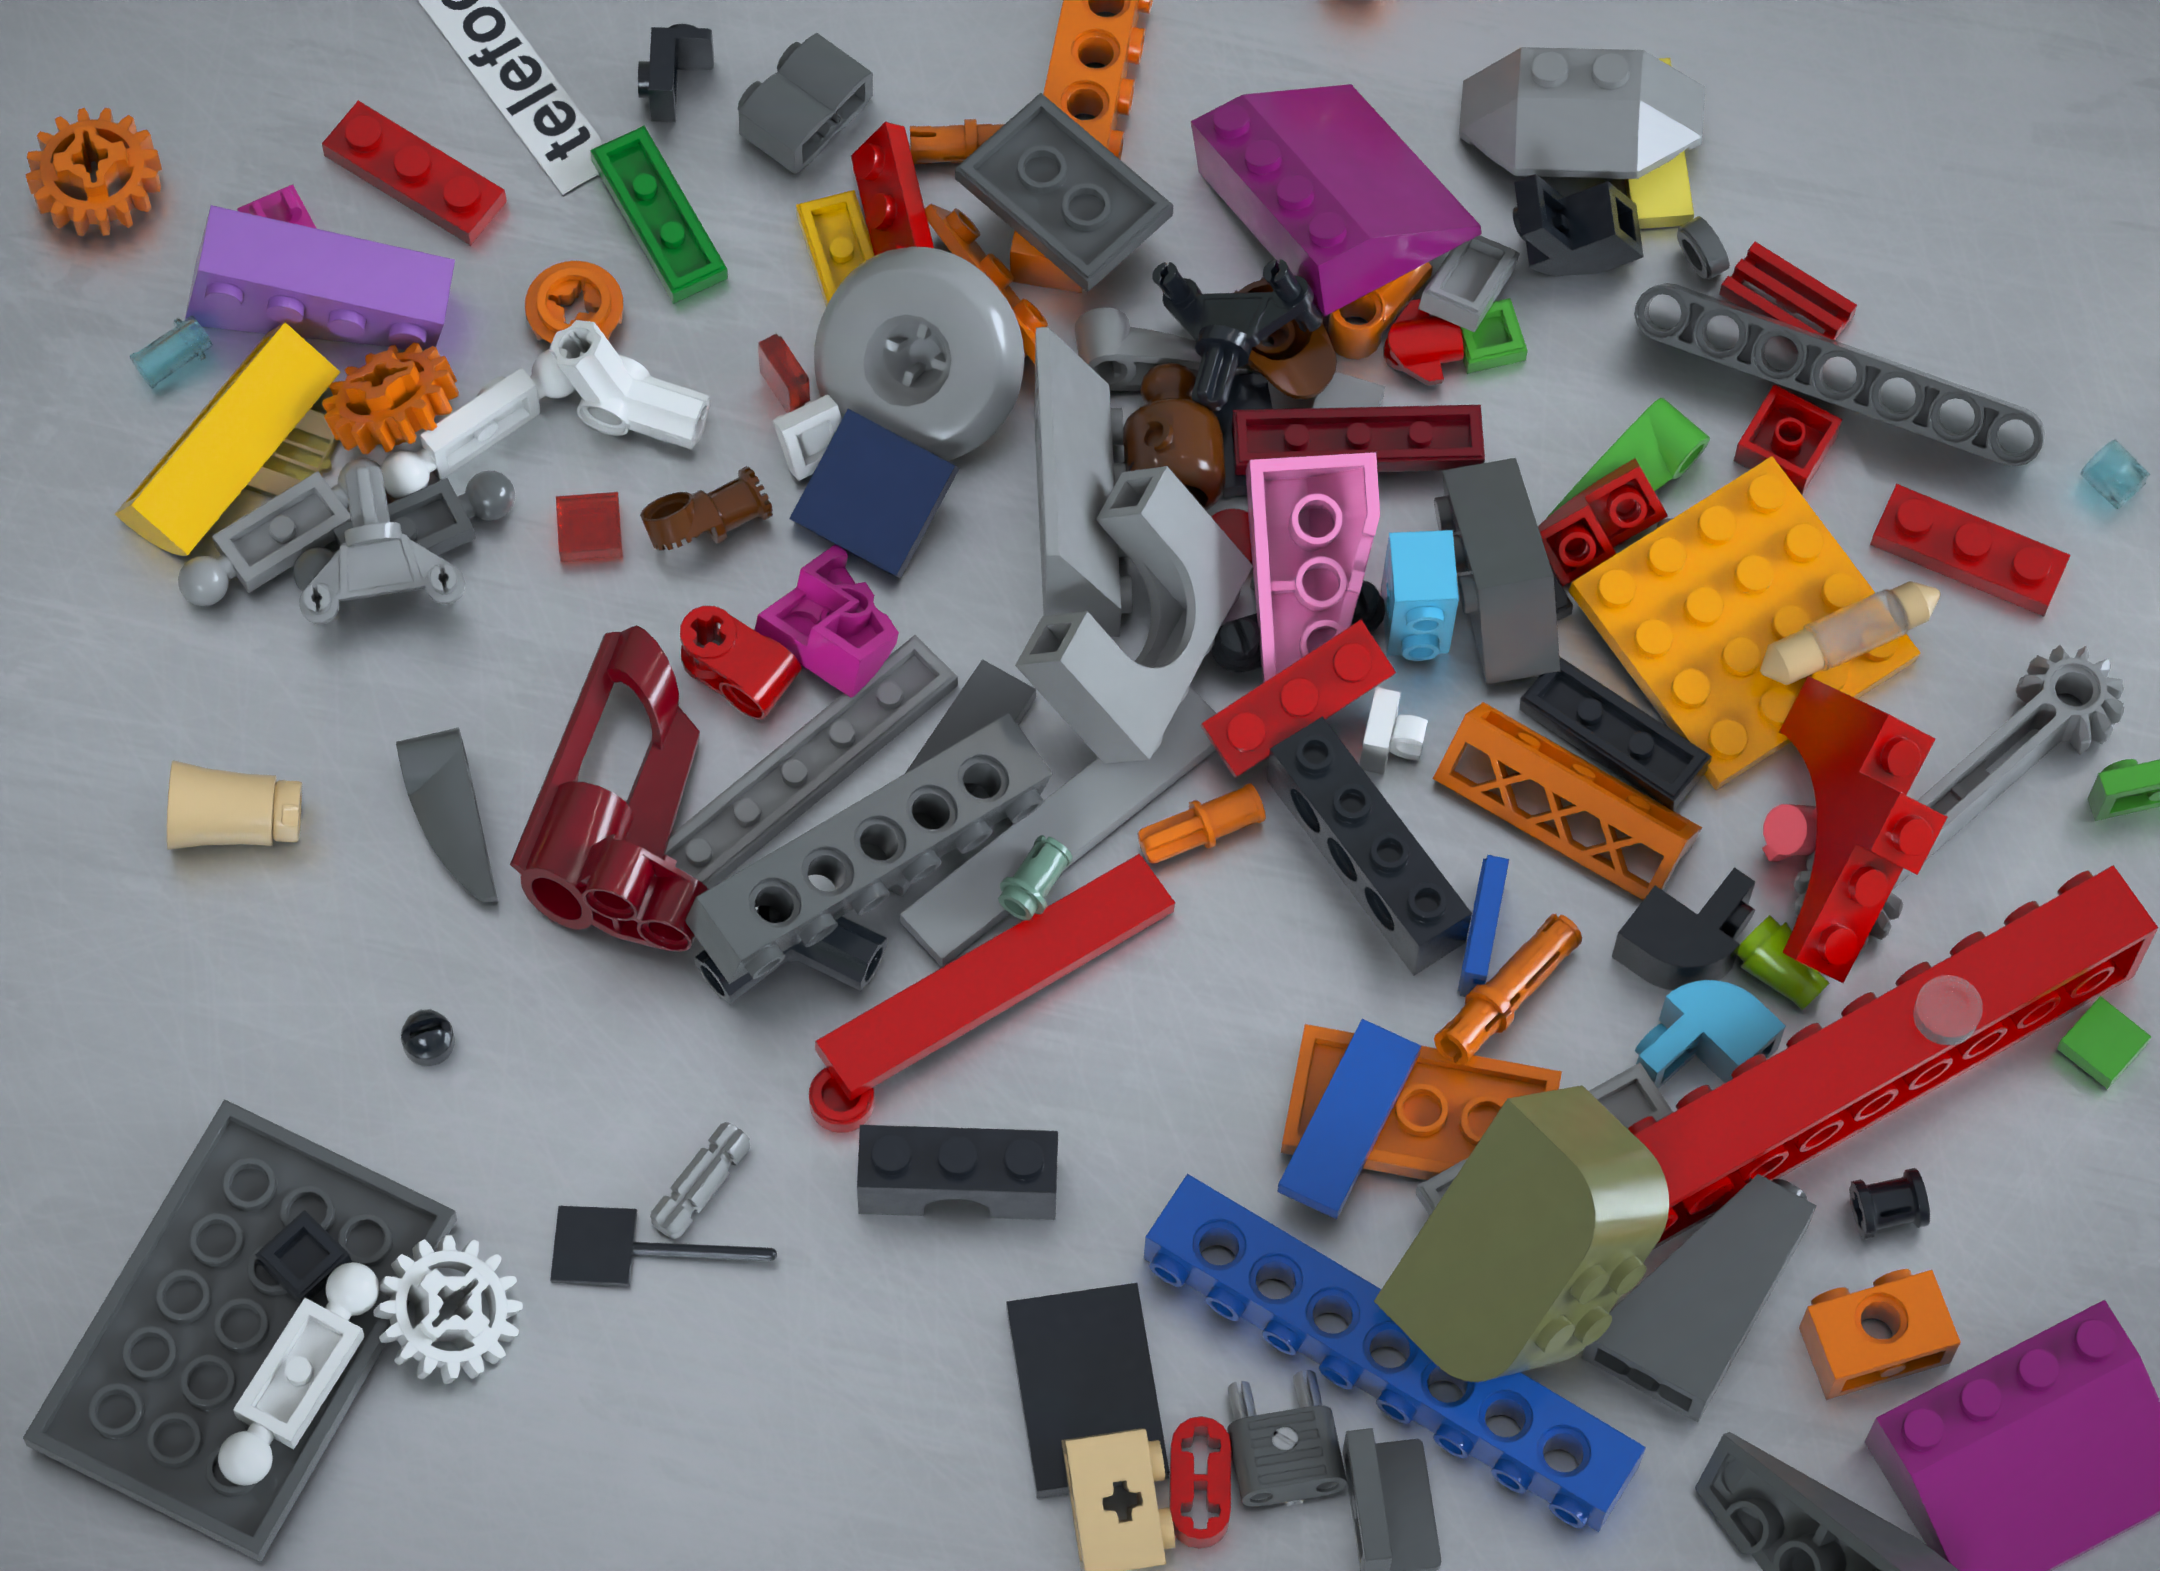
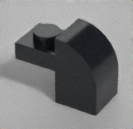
[1513,174,1644,276]
[1612,867,1755,991]

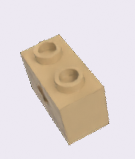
[1061,1428,1175,1571]

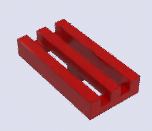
[1719,241,1857,340]

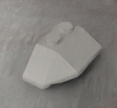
[1459,47,1705,179]

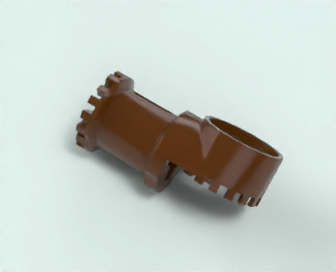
[640,466,773,551]

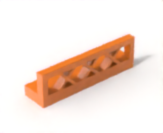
[1432,702,1702,900]

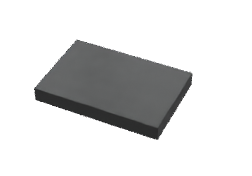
[955,93,1173,293]

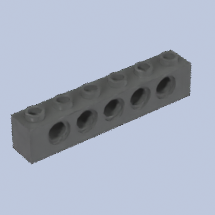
[685,713,1053,984]

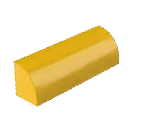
[115,322,341,556]

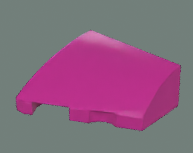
[754,544,899,698]

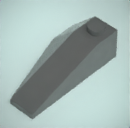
[1695,1432,1960,1571]

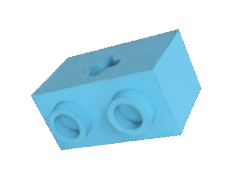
[1381,530,1459,661]

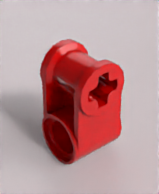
[680,606,802,720]

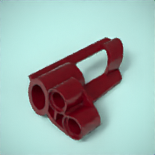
[510,625,709,952]

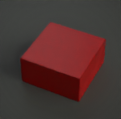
[1733,384,1843,495]

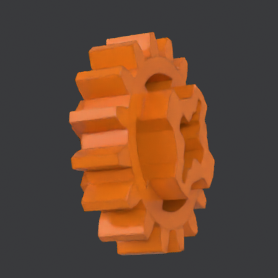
[26,108,162,236]
[322,342,459,454]

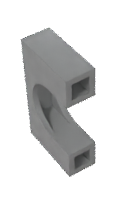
[1015,466,1253,764]

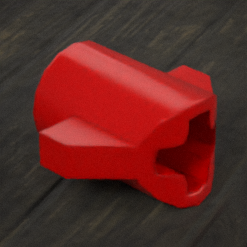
[1383,299,1464,386]

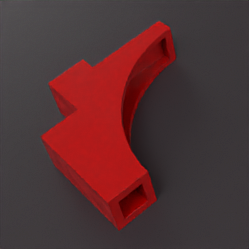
[1779,676,1948,983]

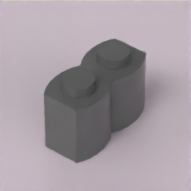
[738,33,873,174]

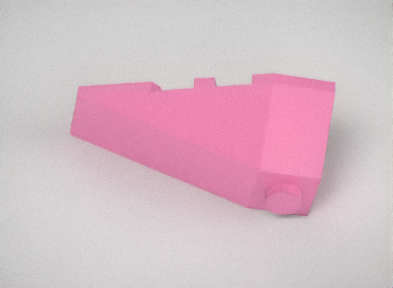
[1246,452,1380,683]

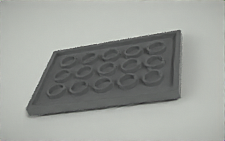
[23,1099,457,1562]

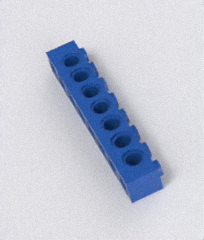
[1144,1173,1646,1532]

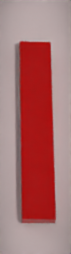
[815,853,1175,1101]

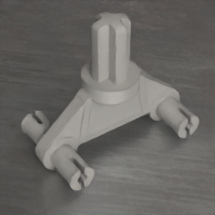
[299,466,465,624]

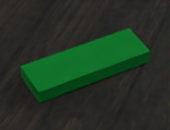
[590,125,728,304]

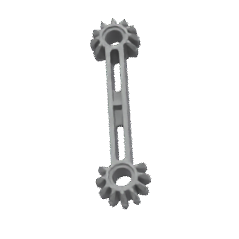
[1794,645,2124,948]

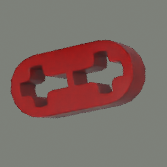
[1169,1416,1231,1549]

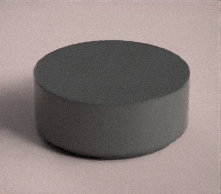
[1677,216,1730,280]

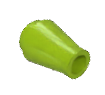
[1737,915,1830,1010]

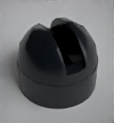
[401,1009,455,1066]

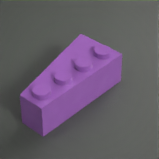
[184,205,455,350]

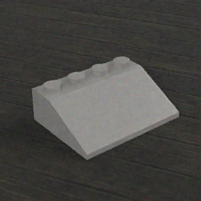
[1034,327,1133,637]

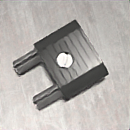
[1227,1370,1347,1507]

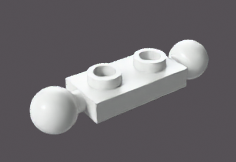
[380,350,575,499]
[218,1262,379,1486]

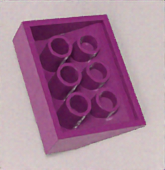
[1191,84,1482,316]
[1865,1300,2160,1571]

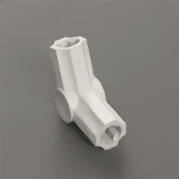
[549,320,711,450]

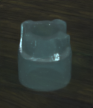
[2080,439,2150,509]

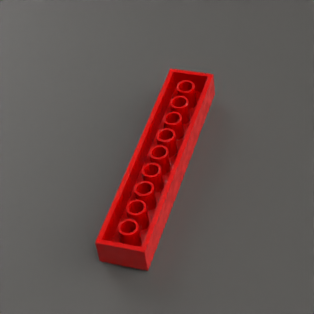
[1628,865,2158,1250]

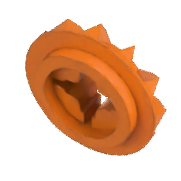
[525,261,623,343]

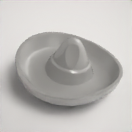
[814,247,1025,461]

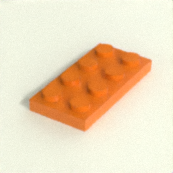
[1281,1024,1562,1180]

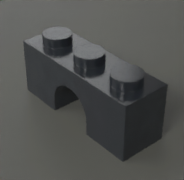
[857,1125,1058,1220]

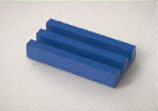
[1457,855,1509,997]

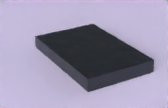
[1006,1283,1170,1498]

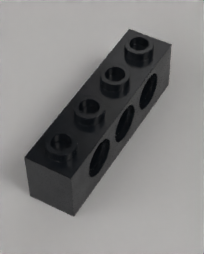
[1267,716,1472,975]

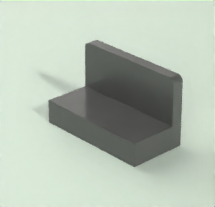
[1342,1428,1442,1571]

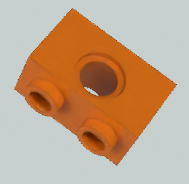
[1799,1269,1961,1400]

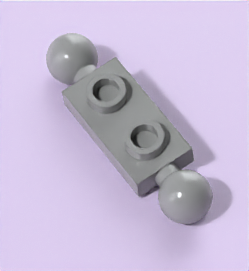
[178,458,386,606]

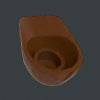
[1234,277,1337,400]

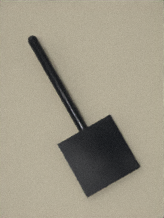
[550,1206,777,1286]

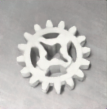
[374,1235,522,1384]

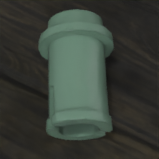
[998,835,1073,920]

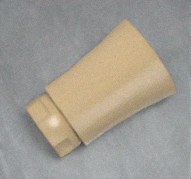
[167,760,302,850]

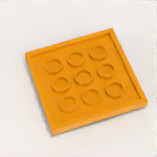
[1568,456,1921,790]

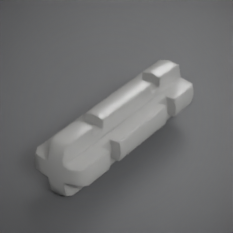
[650,1122,750,1239]

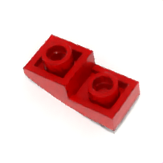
[1538,458,1668,586]

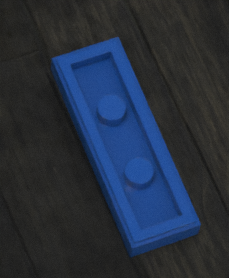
[1277,1019,1421,1220]

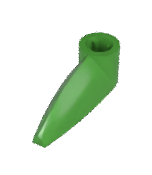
[1547,398,1710,518]

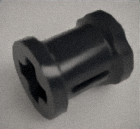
[1849,1168,1930,1239]

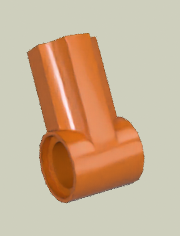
[1327,262,1433,360]

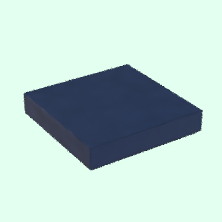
[789,409,960,579]

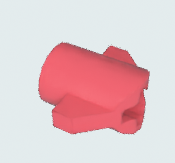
[1762,804,1817,862]

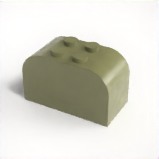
[1374,1085,1669,1382]

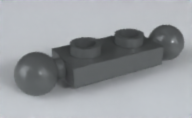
[293,470,515,592]

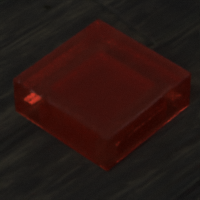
[758,333,810,413]
[556,492,623,562]

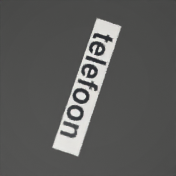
[418,0,605,195]

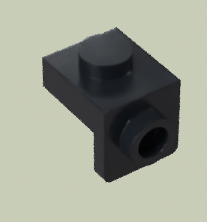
[638,24,714,122]

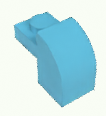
[1635,980,1786,1089]

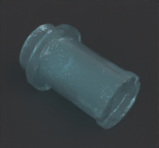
[130,315,213,389]

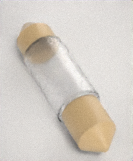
[1760,581,1941,685]

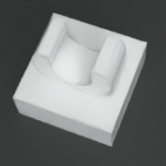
[773,394,842,481]
[1360,687,1427,775]

